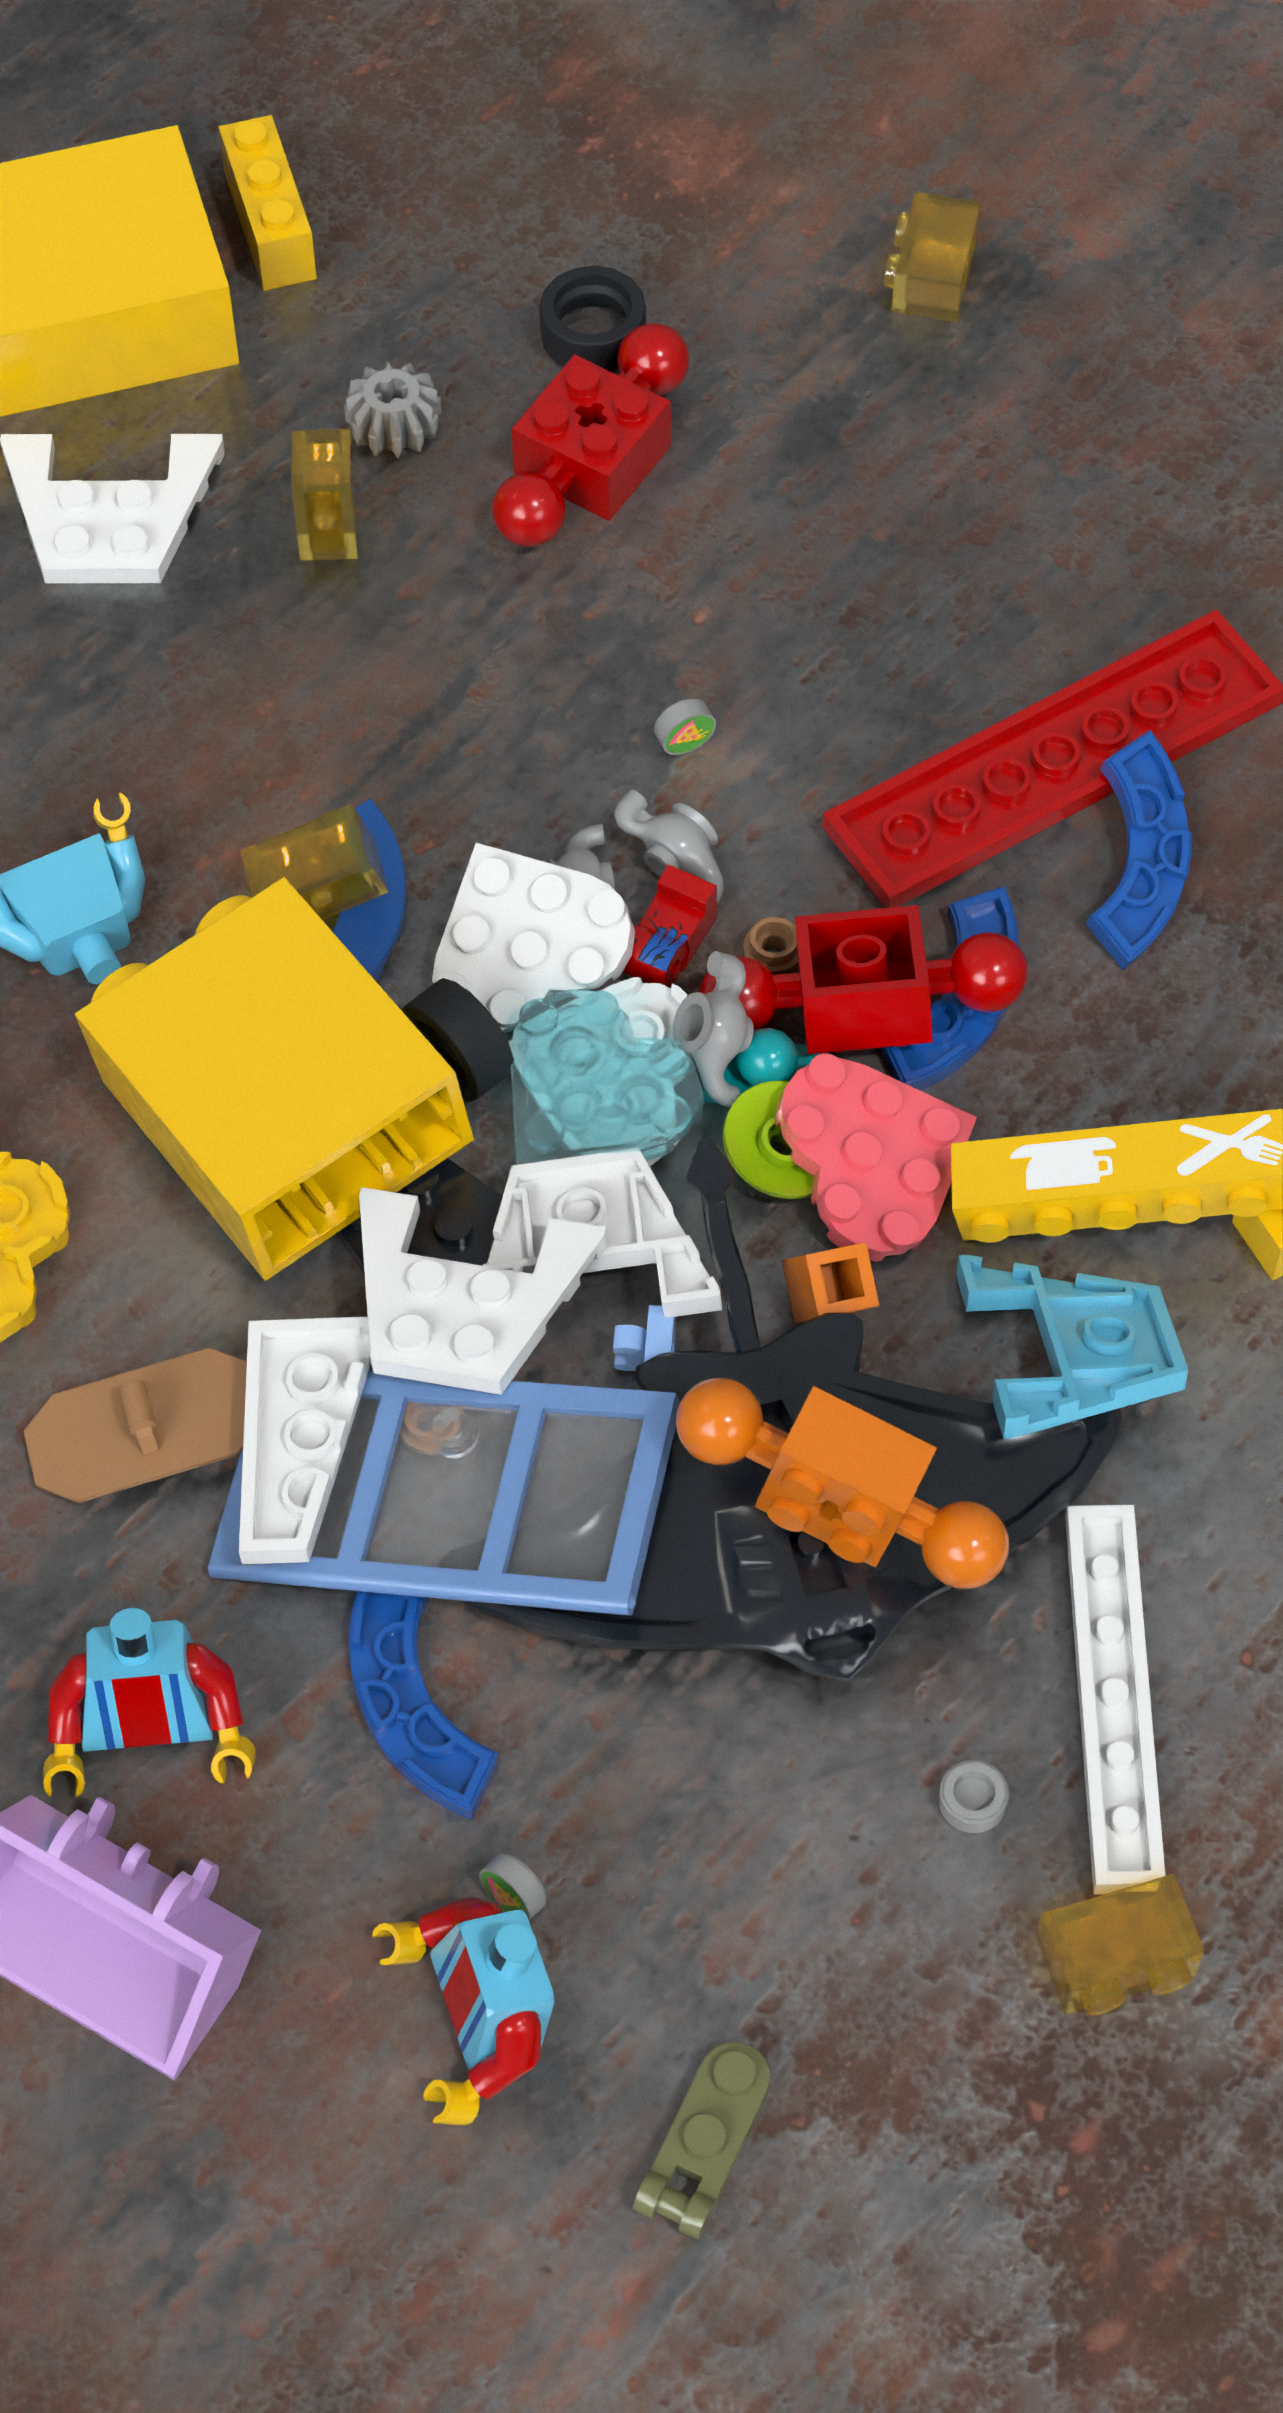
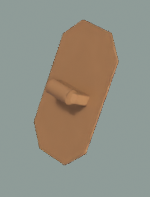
[23,1348,247,1503]

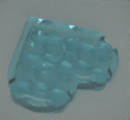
[511,990,704,1165]

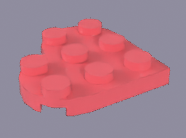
[775,1054,977,1262]

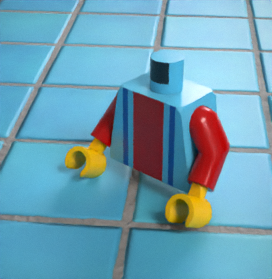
[43,1608,256,1797]
[372,1897,554,2126]

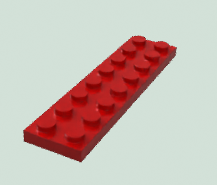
[822,609,1283,908]

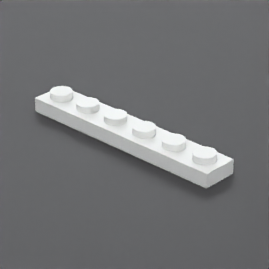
[1065,1505,1166,1894]

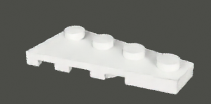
[239,1317,371,1564]

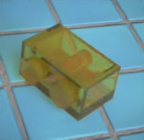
[884,192,981,322]
[291,429,358,560]
[240,804,389,920]
[1036,1873,1204,2015]

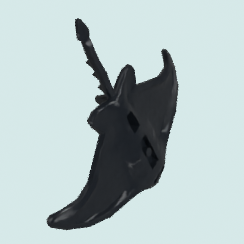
[440,1136,1122,1682]

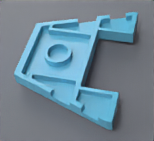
[956,1255,1188,1439]

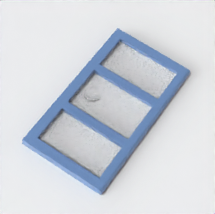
[208,1371,680,1616]

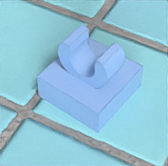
[613,1305,676,1371]

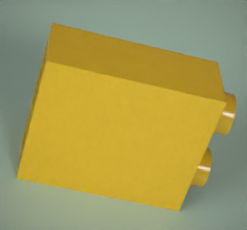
[0,125,239,417]
[74,877,474,1281]

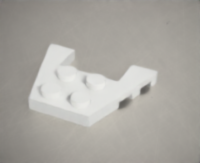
[0,434,225,583]
[483,1148,722,1318]
[359,1187,608,1395]

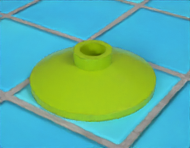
[723,1081,814,1199]

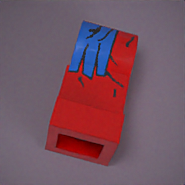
[622,864,717,988]

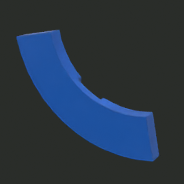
[1085,730,1192,970]
[322,798,407,982]
[880,886,1019,1091]
[349,1591,499,1821]

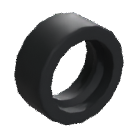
[539,265,646,372]
[401,978,514,1102]

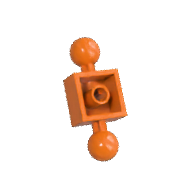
[676,1378,1009,1589]

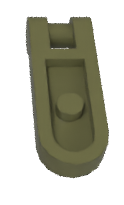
[632,2042,770,2241]

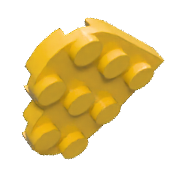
[0,1151,71,1343]

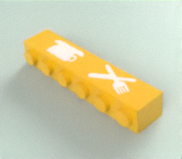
[951,1109,1283,1243]

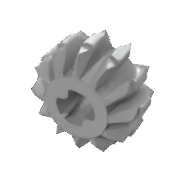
[344,360,441,459]

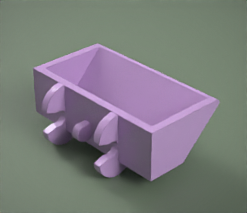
[0,1795,261,2081]

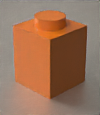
[781,1242,880,1323]

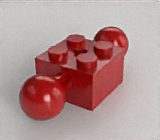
[492,323,690,547]
[699,905,1028,1054]

